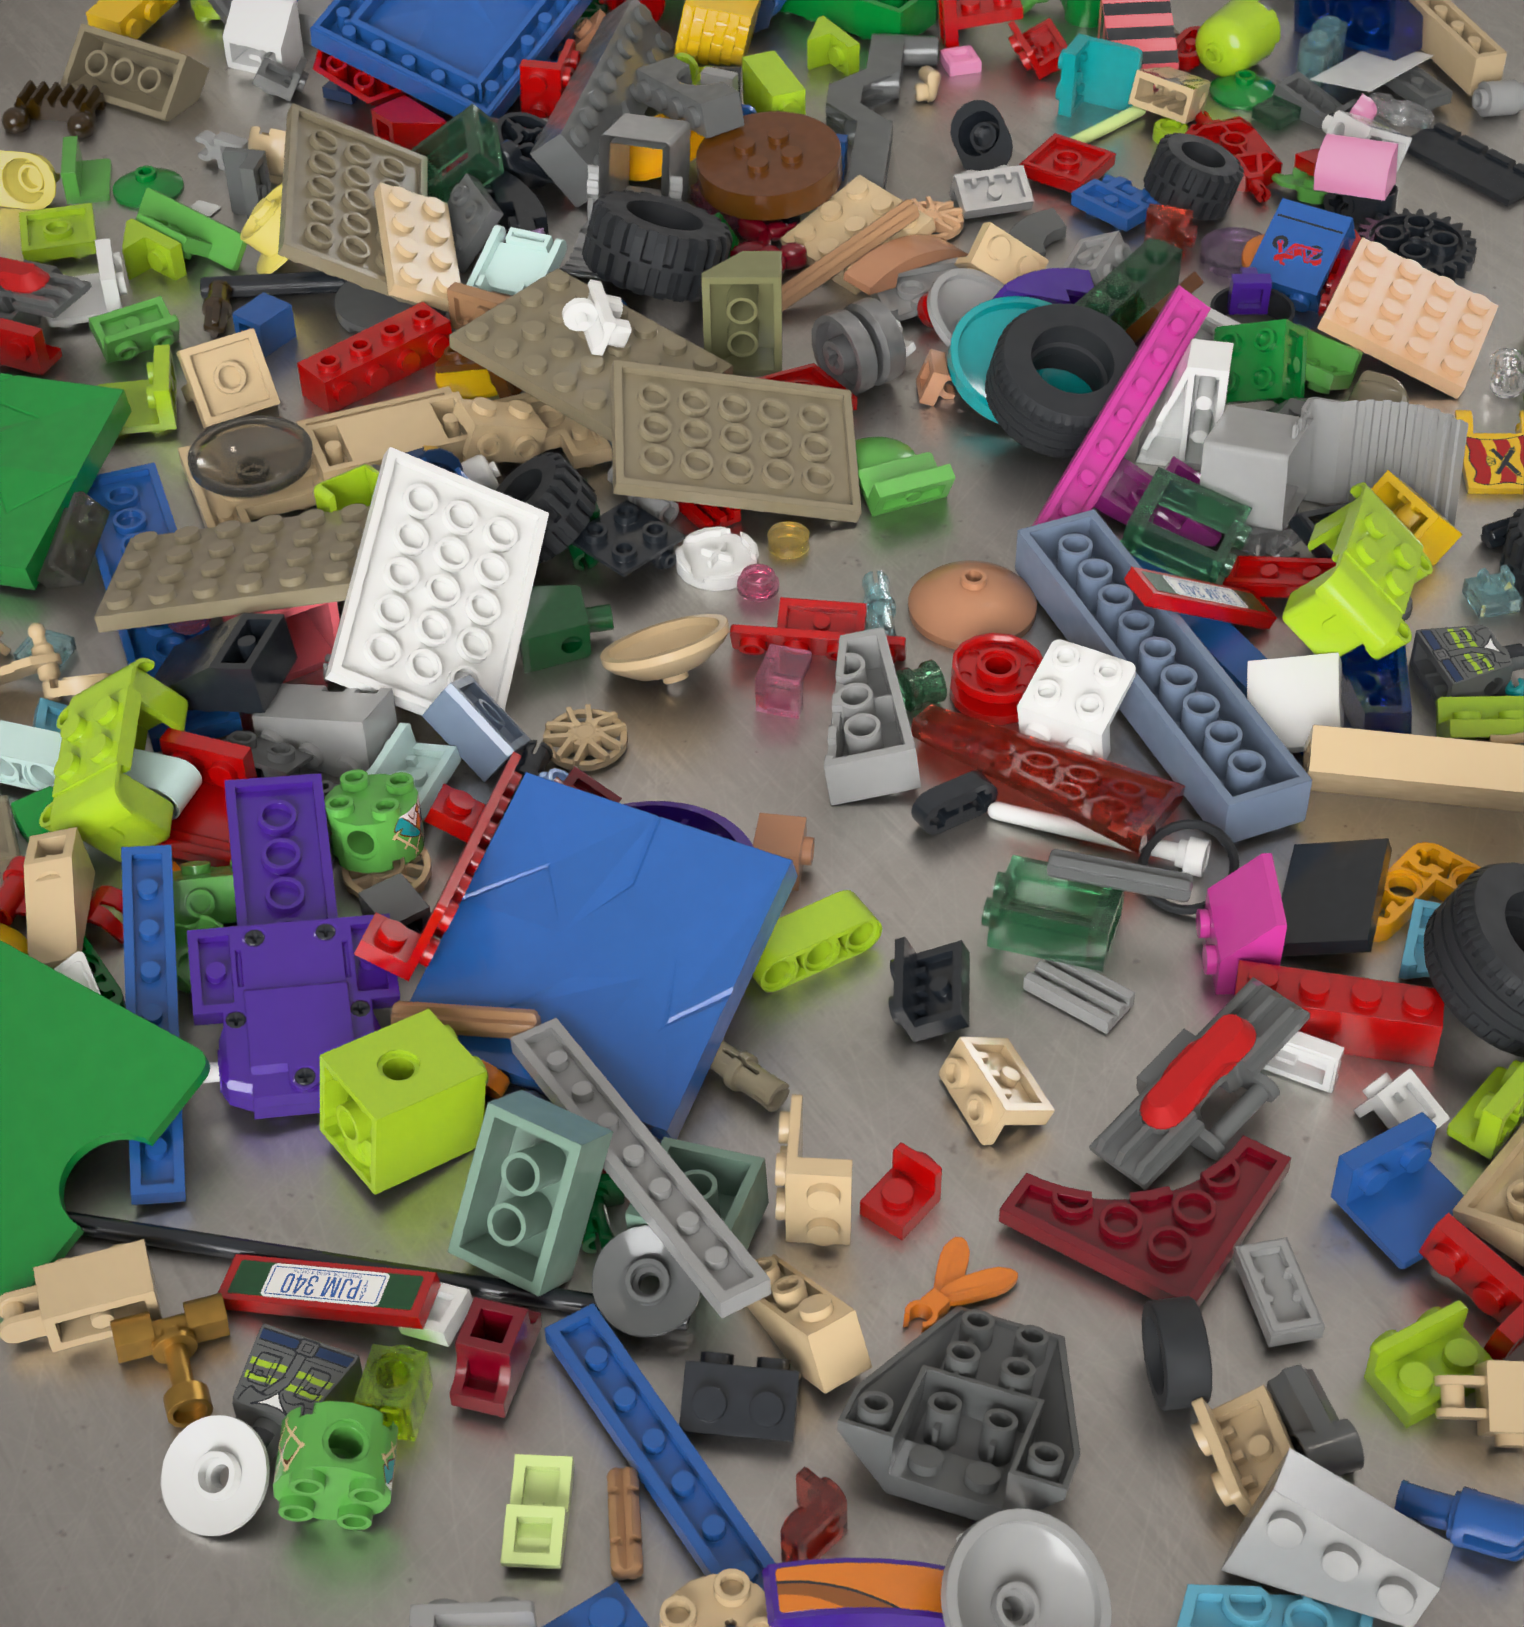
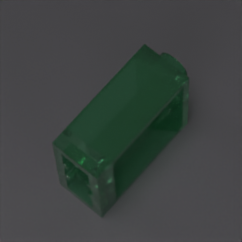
[411,104,504,203]
[1121,467,1253,584]
[981,855,1125,972]

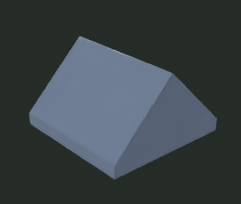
[422,675,531,782]

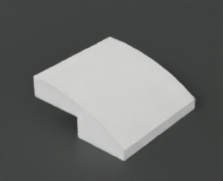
[1247,652,1344,753]

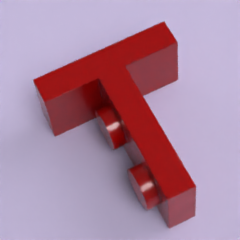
[938,0,1024,49]
[1419,1213,1524,1361]

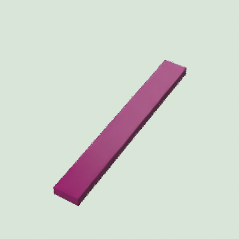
[1032,285,1211,526]

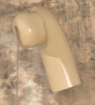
[914,65,941,103]

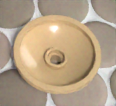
[600,614,730,684]

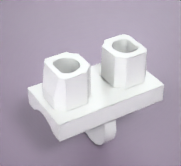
[562,280,632,356]

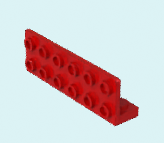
[354,751,522,982]

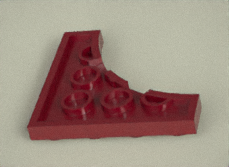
[999,1135,1291,1308]

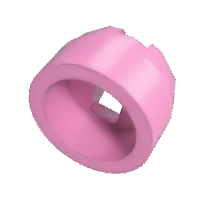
[1349,93,1377,120]

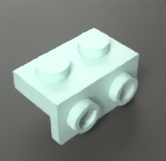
[366,723,461,821]

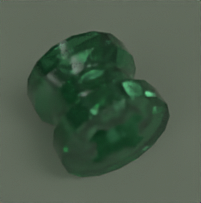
[896,659,947,712]

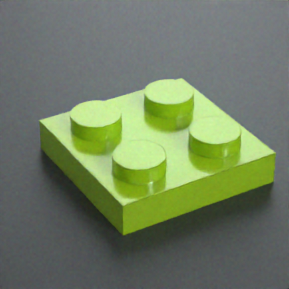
[19,203,97,264]

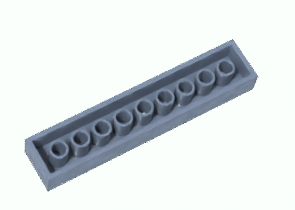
[1015,509,1312,846]

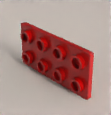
[159,728,257,842]

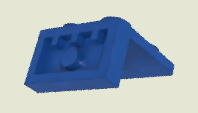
[1331,1112,1472,1269]

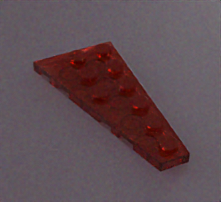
[911,704,1185,854]

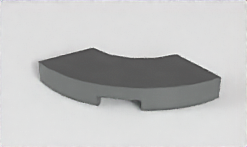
[1009,208,1067,257]

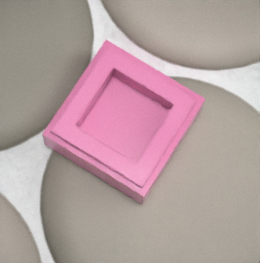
[939,45,982,77]

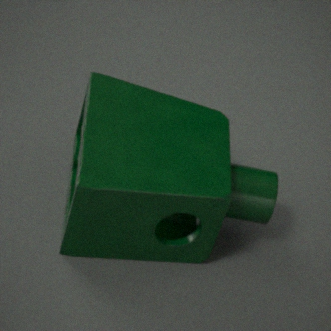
[519,585,614,673]

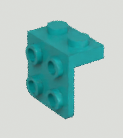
[1055,34,1143,118]

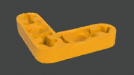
[1373,842,1481,942]

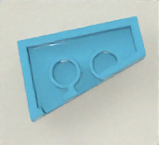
[1177,1584,1374,1627]

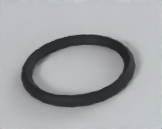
[1138,819,1240,915]

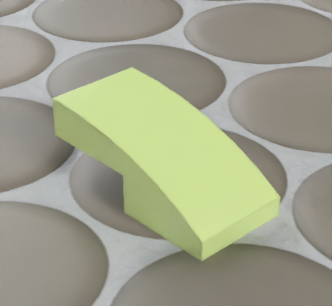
[500,1454,575,1569]

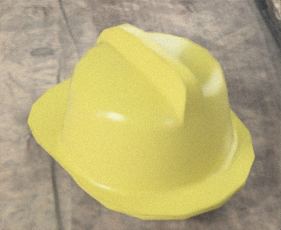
[0,150,60,210]

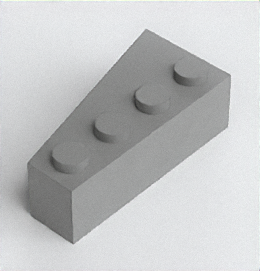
[824,627,921,806]

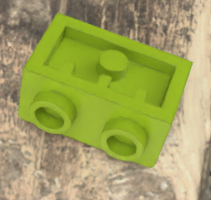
[1435,696,1524,741]
[1446,1060,1524,1160]
[1364,1300,1493,1428]

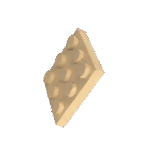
[780,175,936,295]

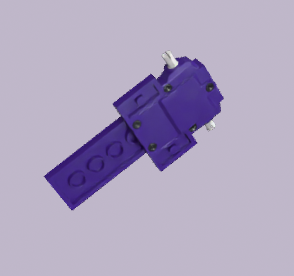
[187,773,400,1119]

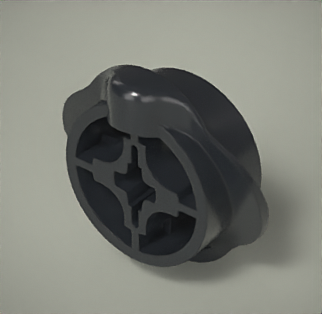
[482,112,555,189]

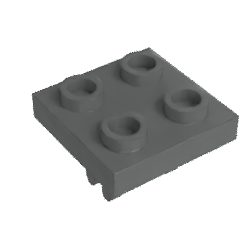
[447,173,506,274]

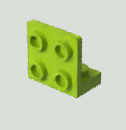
[98,344,177,437]

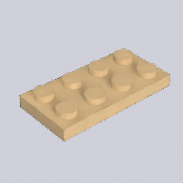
[374,182,461,312]

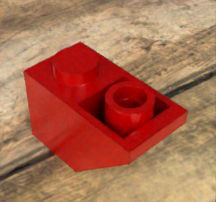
[371,95,449,154]

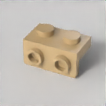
[954,222,1049,285]
[453,397,548,463]
[1191,1385,1295,1517]

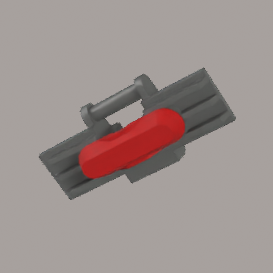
[0,257,92,327]
[1089,977,1310,1190]

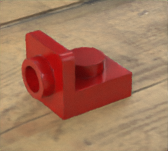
[860,1143,942,1241]

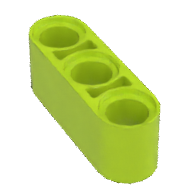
[752,890,883,992]

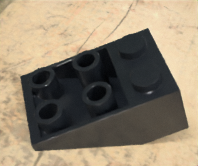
[154,613,298,714]

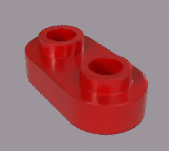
[1176,26,1201,72]

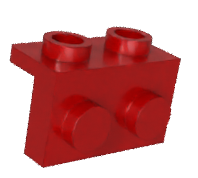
[1008,18,1068,80]
[0,318,63,375]

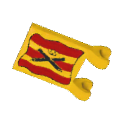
[1454,410,1524,494]

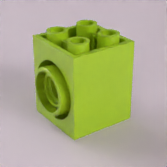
[320,1009,489,1195]

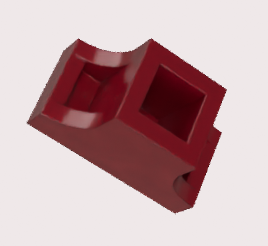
[449,1297,542,1418]

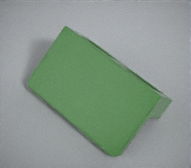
[61,136,112,205]
[858,452,956,517]

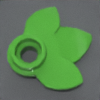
[1271,167,1328,204]

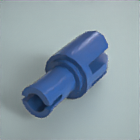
[1394,1479,1524,1562]

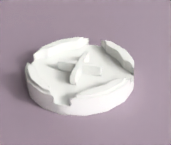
[675,526,759,591]

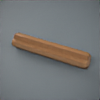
[391,1001,541,1039]

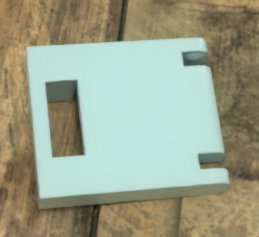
[466,225,567,295]

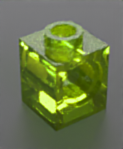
[354,1344,433,1442]

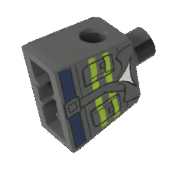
[1409,625,1524,702]
[232,1323,366,1465]

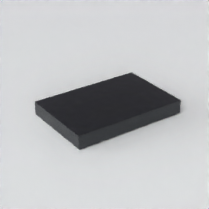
[1281,838,1392,956]

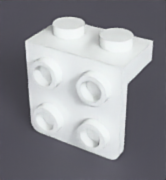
[46,238,127,328]
[1017,639,1136,765]

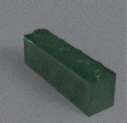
[1074,238,1182,331]

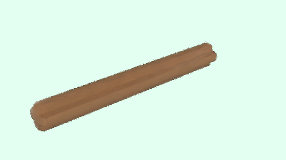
[782,199,920,312]

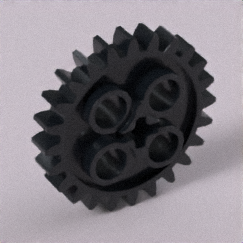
[1357,208,1477,282]

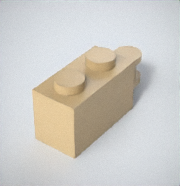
[0,1239,162,1352]
[1434,1360,1524,1448]

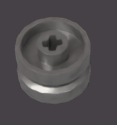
[812,297,906,396]

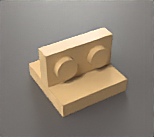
[177,328,281,428]

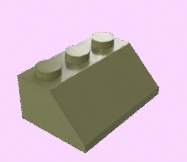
[702,251,783,376]

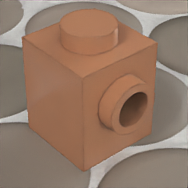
[753,813,815,891]

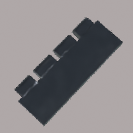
[1406,122,1524,206]

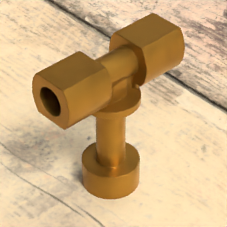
[110,1293,230,1428]

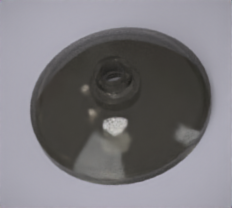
[187,415,314,499]

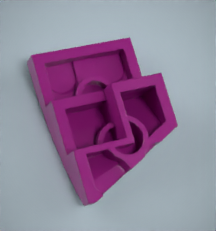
[1094,456,1222,546]

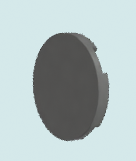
[334,281,447,333]

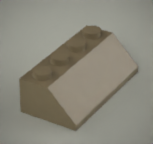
[60,23,209,122]

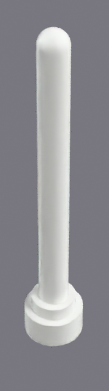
[988,801,1211,877]

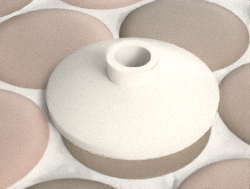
[161,1415,270,1536]

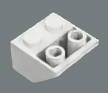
[223,0,305,73]

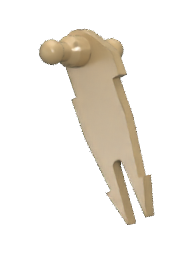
[0,623,64,702]

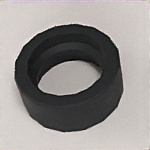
[1141,1296,1212,1411]

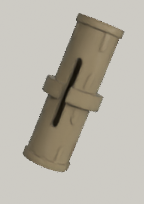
[710,1040,790,1112]

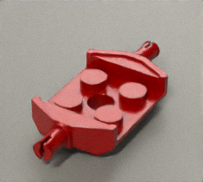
[1185,111,1282,203]

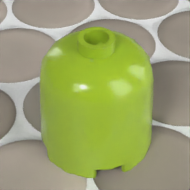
[1196,0,1281,76]

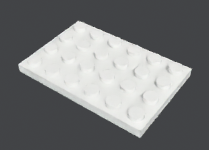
[325,447,549,716]

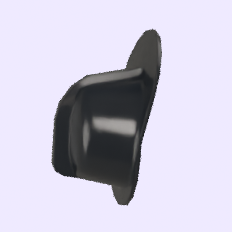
[950,100,1013,171]

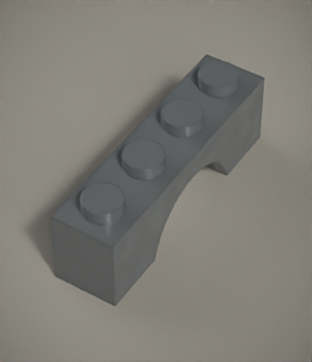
[636,56,745,139]

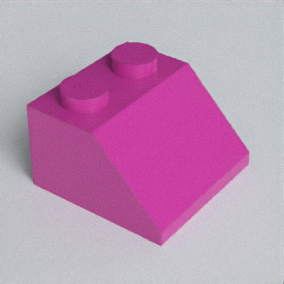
[1196,853,1287,995]

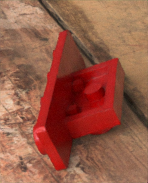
[730,597,907,664]

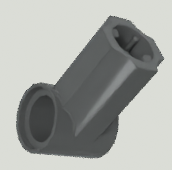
[1266,1364,1364,1476]

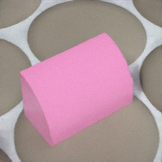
[1314,134,1398,201]

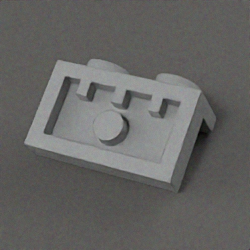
[949,165,1034,219]
[1062,231,1132,301]

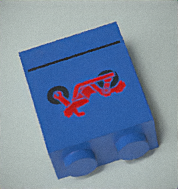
[1249,198,1356,313]

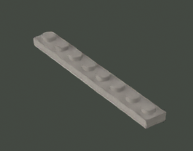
[510,1018,771,1318]

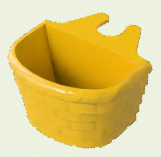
[674,0,761,66]

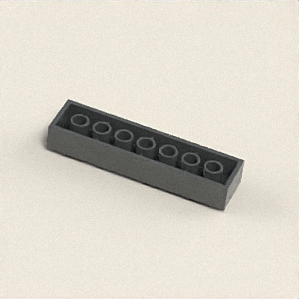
[530,0,675,208]

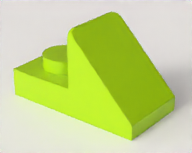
[807,16,860,76]
[122,218,187,281]

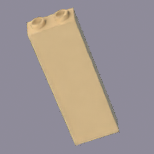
[1302,725,1524,812]

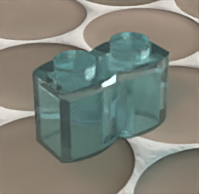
[1296,16,1347,88]

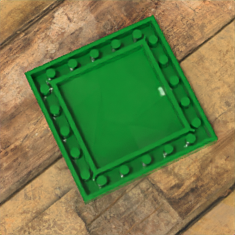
[0,373,132,590]

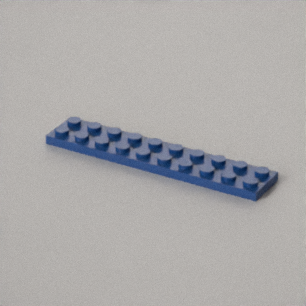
[81,462,243,753]

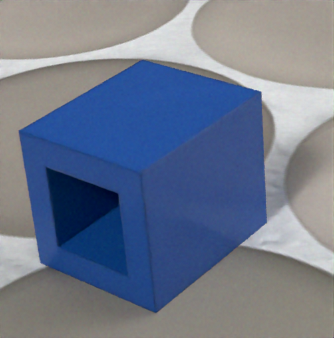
[232,292,296,358]

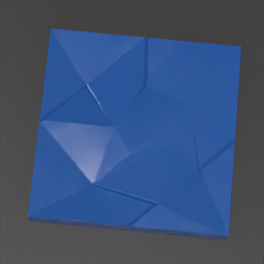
[310,0,592,131]
[410,772,798,1139]

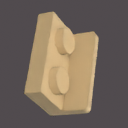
[939,1037,1055,1145]

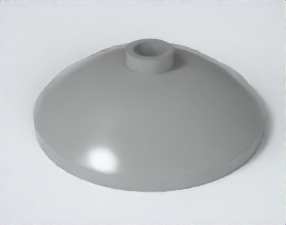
[927,268,1004,348]
[941,1509,1112,1627]

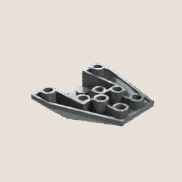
[837,1305,1081,1521]

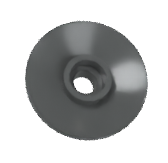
[592,1225,701,1337]

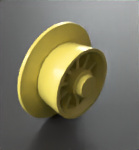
[240,184,289,274]

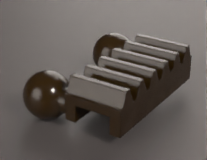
[2,80,106,139]

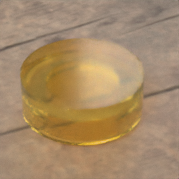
[768,521,809,559]

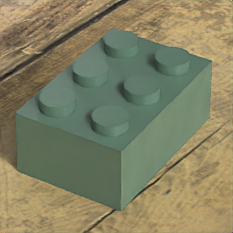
[447,1090,613,1297]

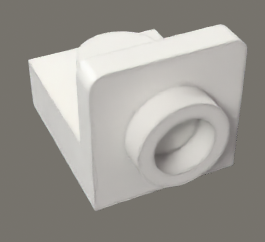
[1353,1068,1450,1130]

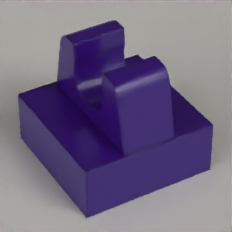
[1227,267,1272,315]

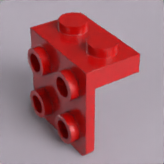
[520,39,581,119]

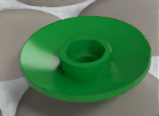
[1209,70,1276,110]
[112,166,184,209]

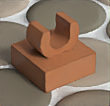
[916,349,955,406]

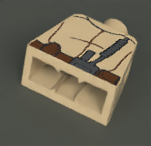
[1128,67,1210,124]

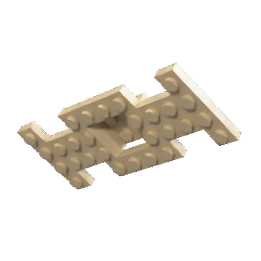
[178,386,612,528]

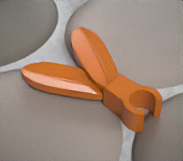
[903,1237,1018,1334]

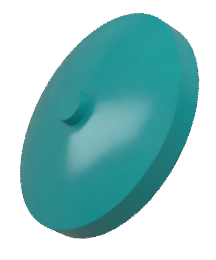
[947,296,1093,424]

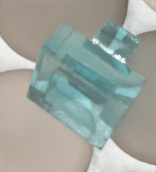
[1462,565,1523,619]

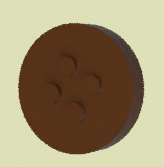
[696,111,843,221]

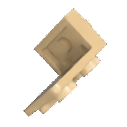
[775,1094,852,1246]

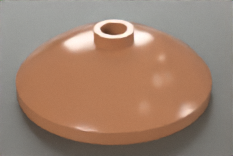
[908,560,1037,650]

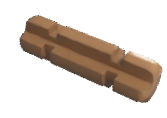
[607,1466,644,1581]

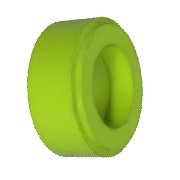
[1152,117,1188,144]

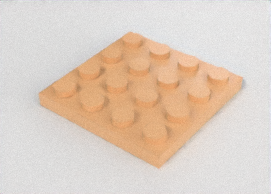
[1317,237,1498,400]

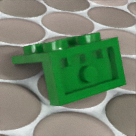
[1214,319,1308,405]

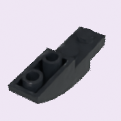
[482,165,549,235]

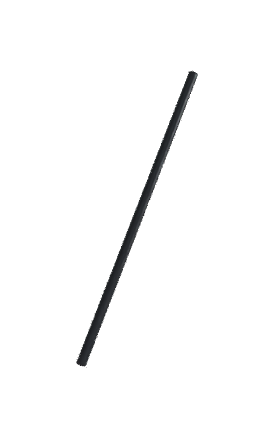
[67,1211,691,1331]

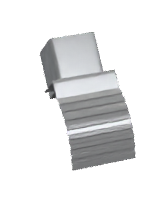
[559,113,691,282]
[1198,397,1468,531]

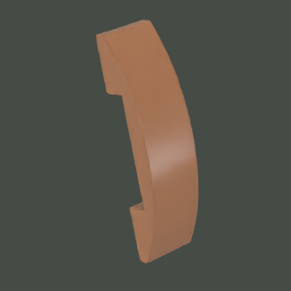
[843,234,968,295]

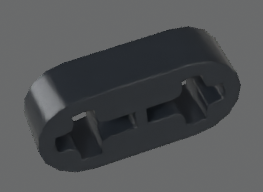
[911,770,998,835]

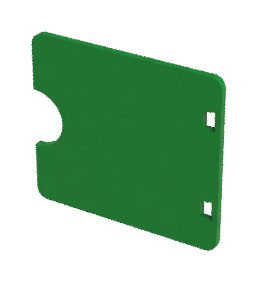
[0,940,210,1296]

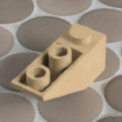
[24,827,95,969]
[747,1254,872,1393]

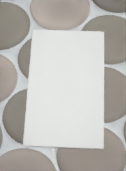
[1310,44,1434,92]

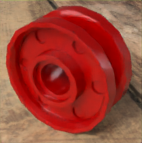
[949,633,1043,725]

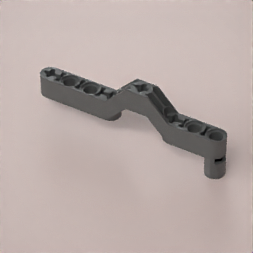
[826,33,939,190]

